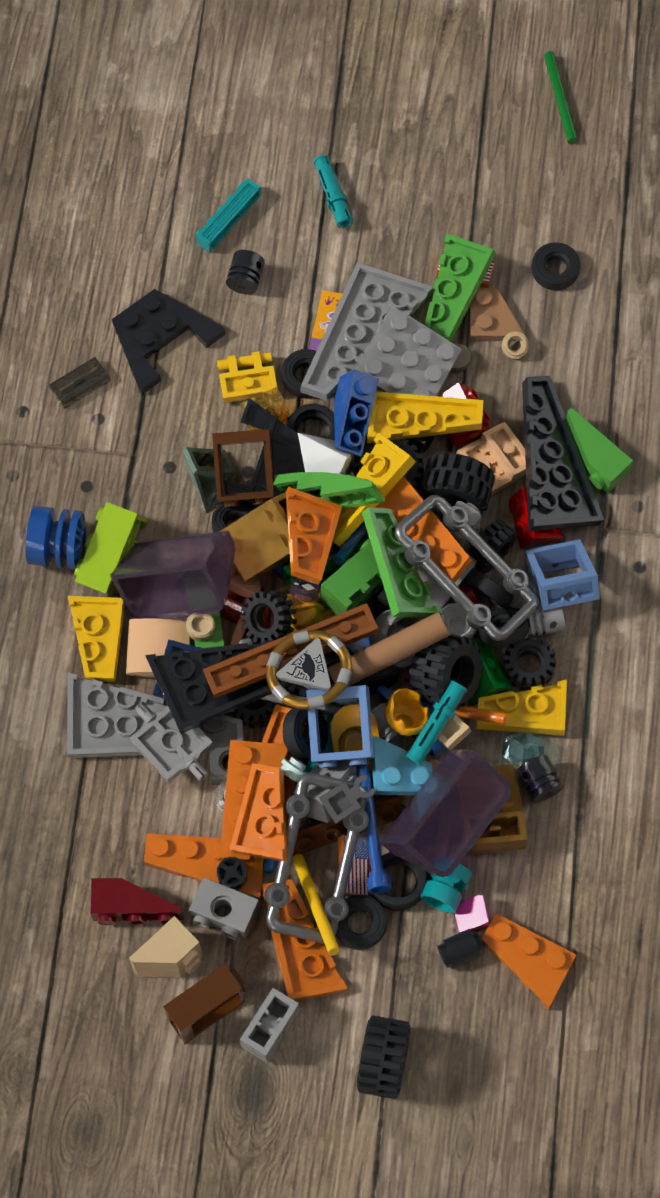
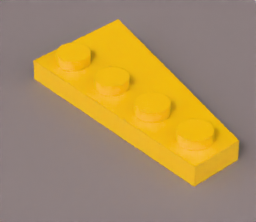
[367,392,484,444]
[332,432,416,547]

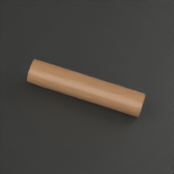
[328,612,451,687]

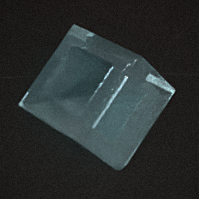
[502,732,545,768]

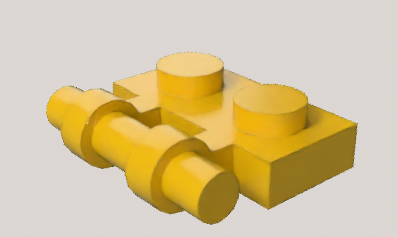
[217,351,278,403]

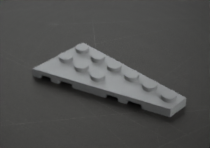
[301,263,433,401]
[67,672,244,758]

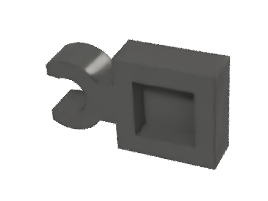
[319,775,376,824]

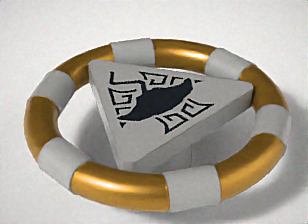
[266,630,352,710]

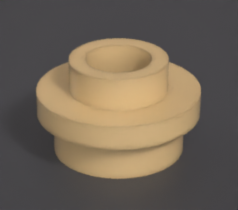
[502,331,529,359]

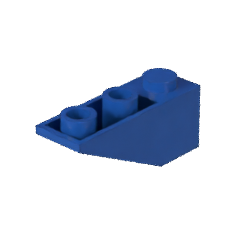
[334,369,379,458]

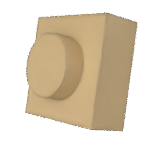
[438,715,472,751]

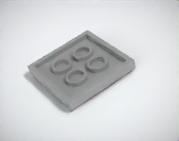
[355,305,462,396]

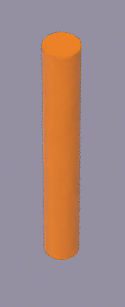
[428,703,508,725]

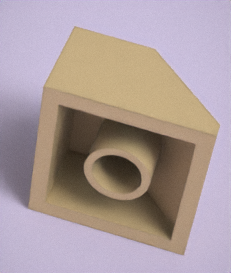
[129,916,203,978]

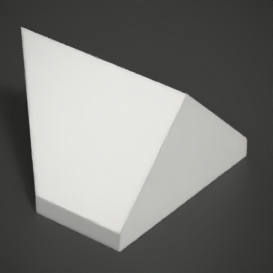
[298,433,355,475]

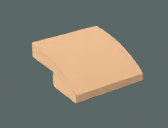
[456,422,526,496]
[126,618,190,679]

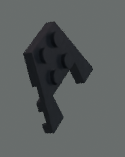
[111,289,226,395]
[214,398,305,504]

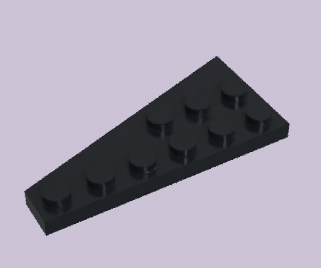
[522,376,604,532]
[145,640,340,734]

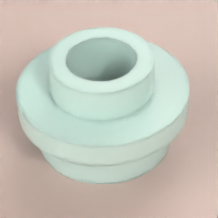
[280,757,307,782]

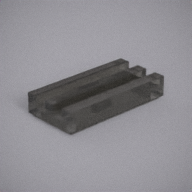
[49,357,111,409]

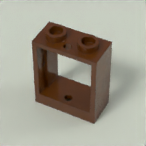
[212,429,275,507]
[163,964,246,1044]

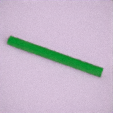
[544,51,578,144]

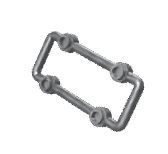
[395,495,539,641]
[265,773,369,943]

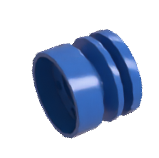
[25,506,86,569]

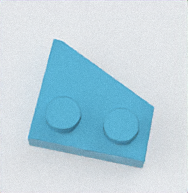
[371,736,434,796]

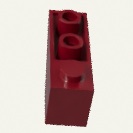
[90,878,183,925]

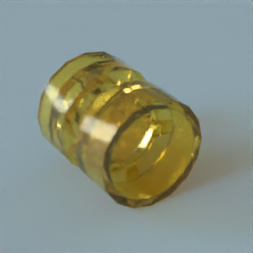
[240,387,290,430]

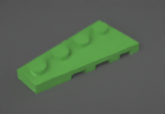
[425,233,496,342]
[362,507,444,618]

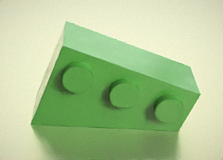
[320,539,383,616]

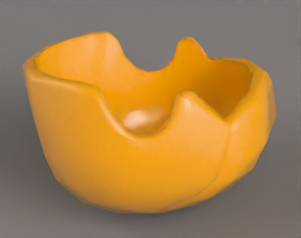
[384,688,429,736]

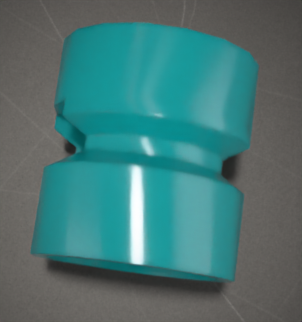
[420,858,472,914]

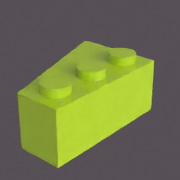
[74,502,149,596]

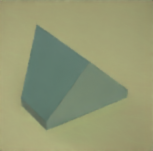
[183,447,236,514]

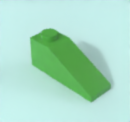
[566,407,633,494]

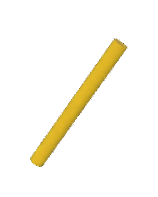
[292,854,340,956]

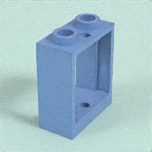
[525,539,600,610]
[306,685,374,768]

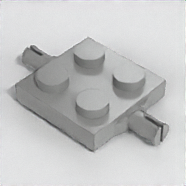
[130,702,213,783]

